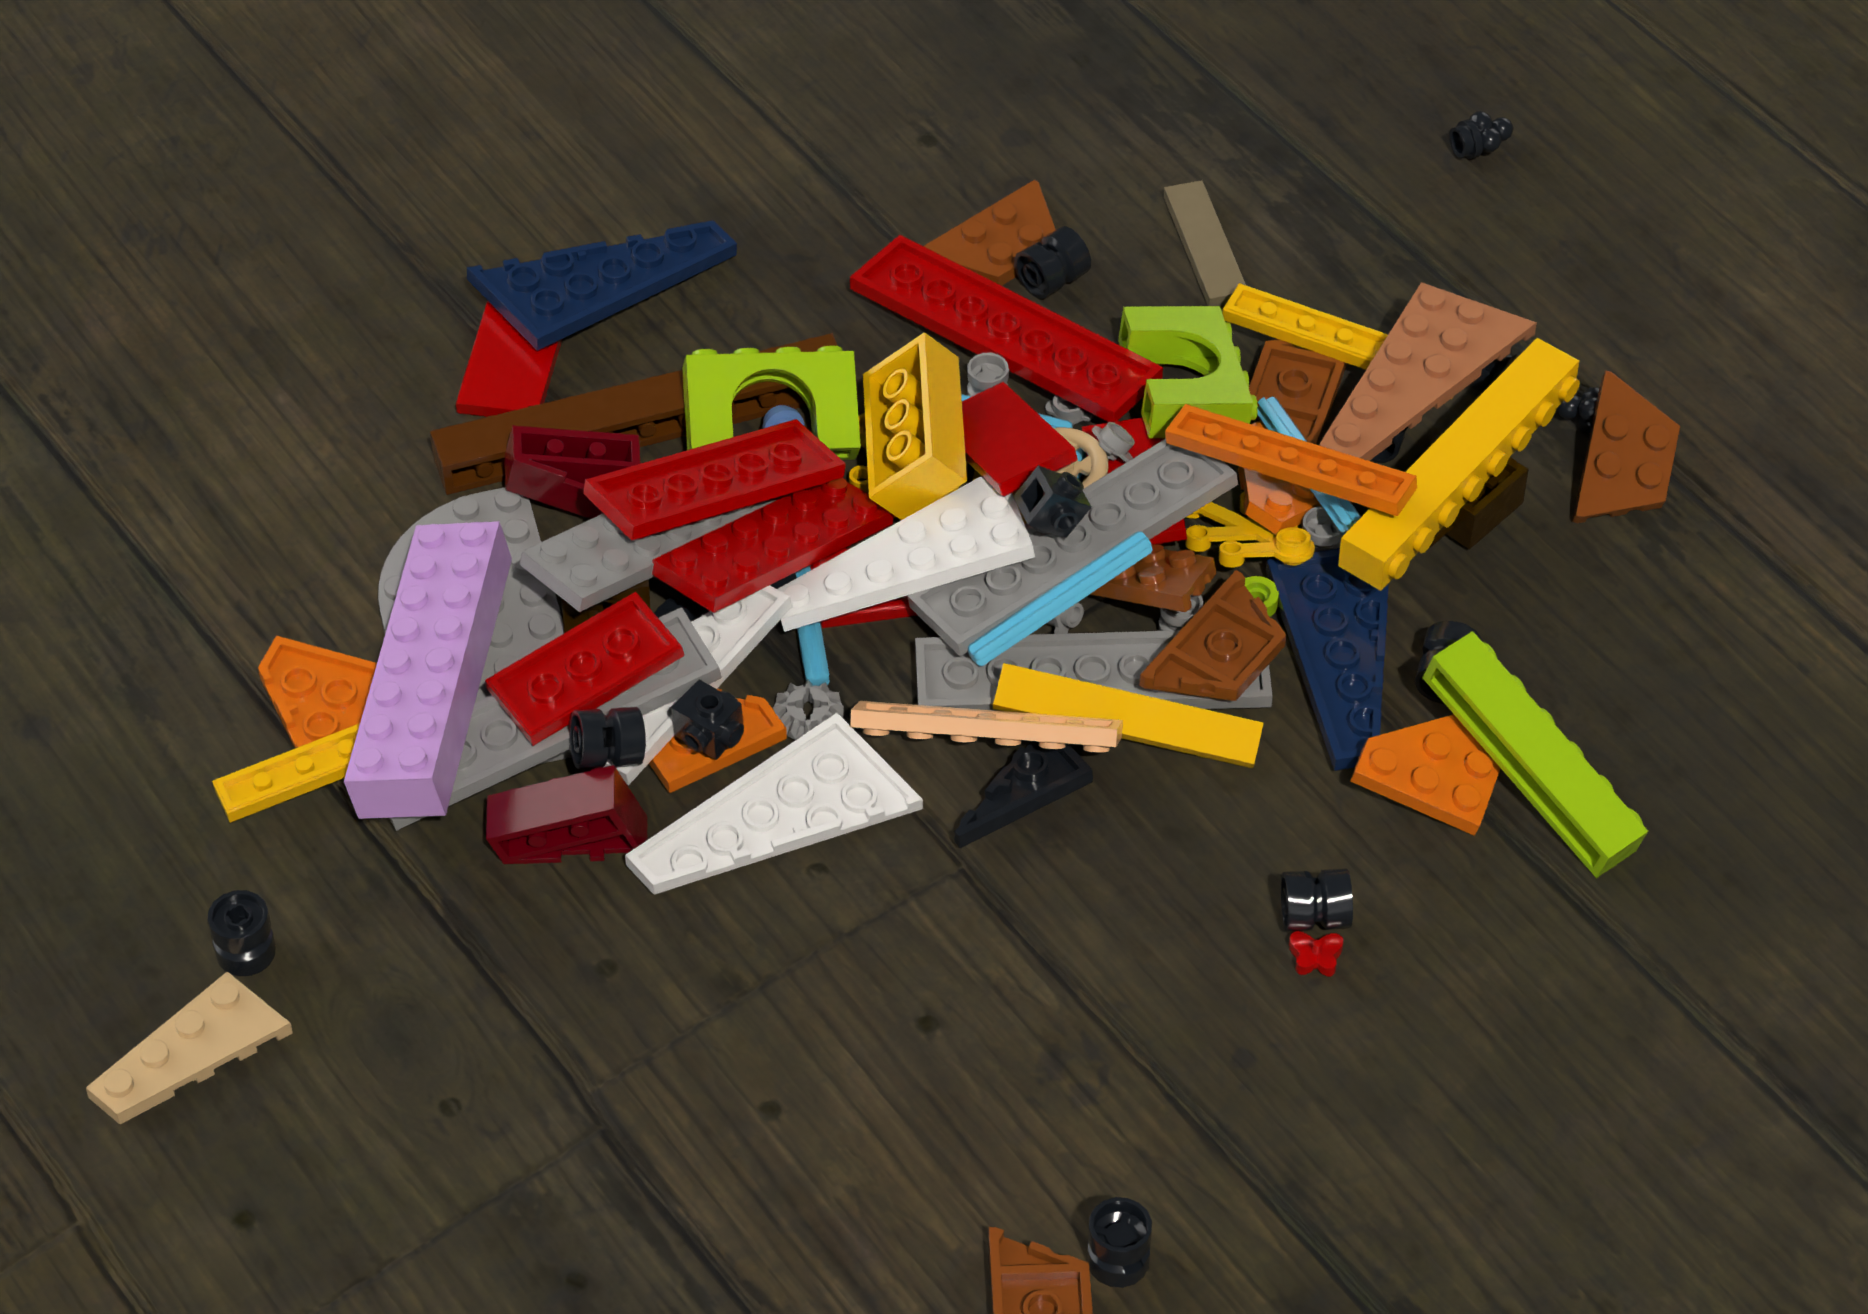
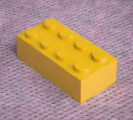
[863,332,967,520]

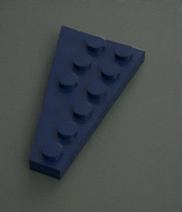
[467,220,737,351]
[1266,548,1389,771]

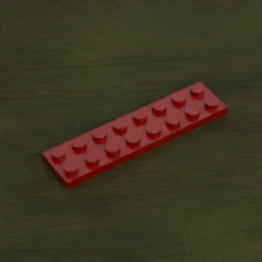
[850,235,1163,423]

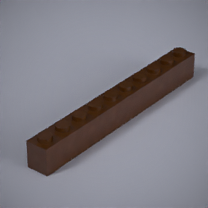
[430,333,838,495]

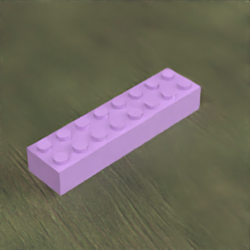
[344,521,512,819]

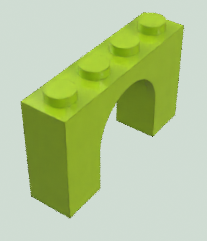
[1118,306,1258,438]
[682,346,861,460]

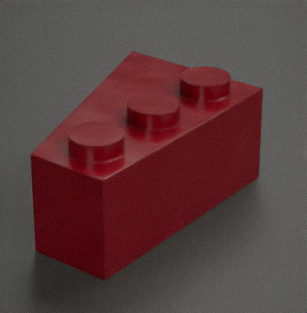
[505,425,641,519]
[486,765,648,864]

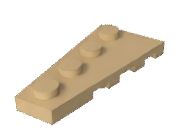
[86,972,293,1124]

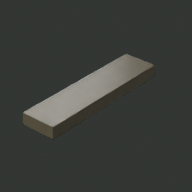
[1164,180,1246,306]

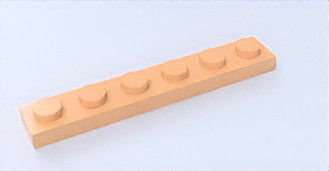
[850,701,1123,752]

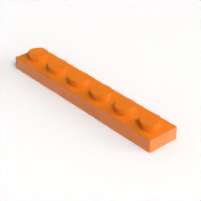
[1165,404,1417,516]

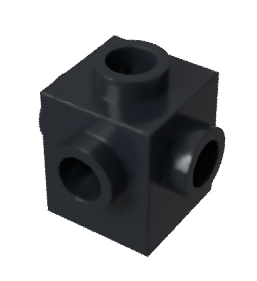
[1013,465,1092,538]
[671,679,744,760]

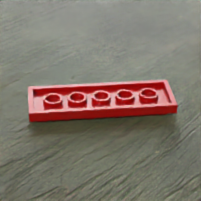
[583,419,846,541]
[652,478,894,613]

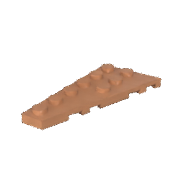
[1319,282,1537,461]

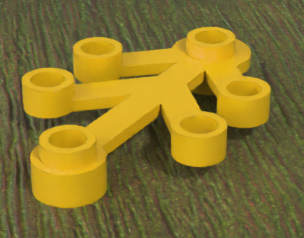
[1185,491,1315,568]

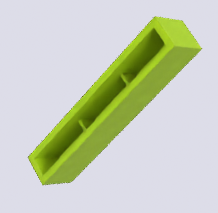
[1423,631,1648,879]

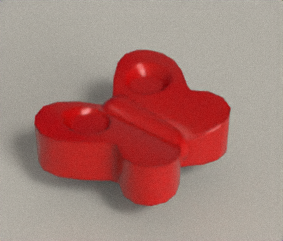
[1289,931,1344,977]

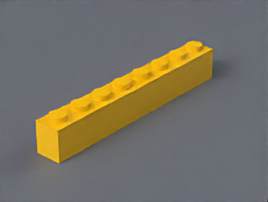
[1338,338,1580,591]

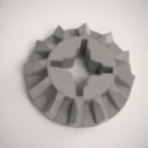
[773,679,844,740]

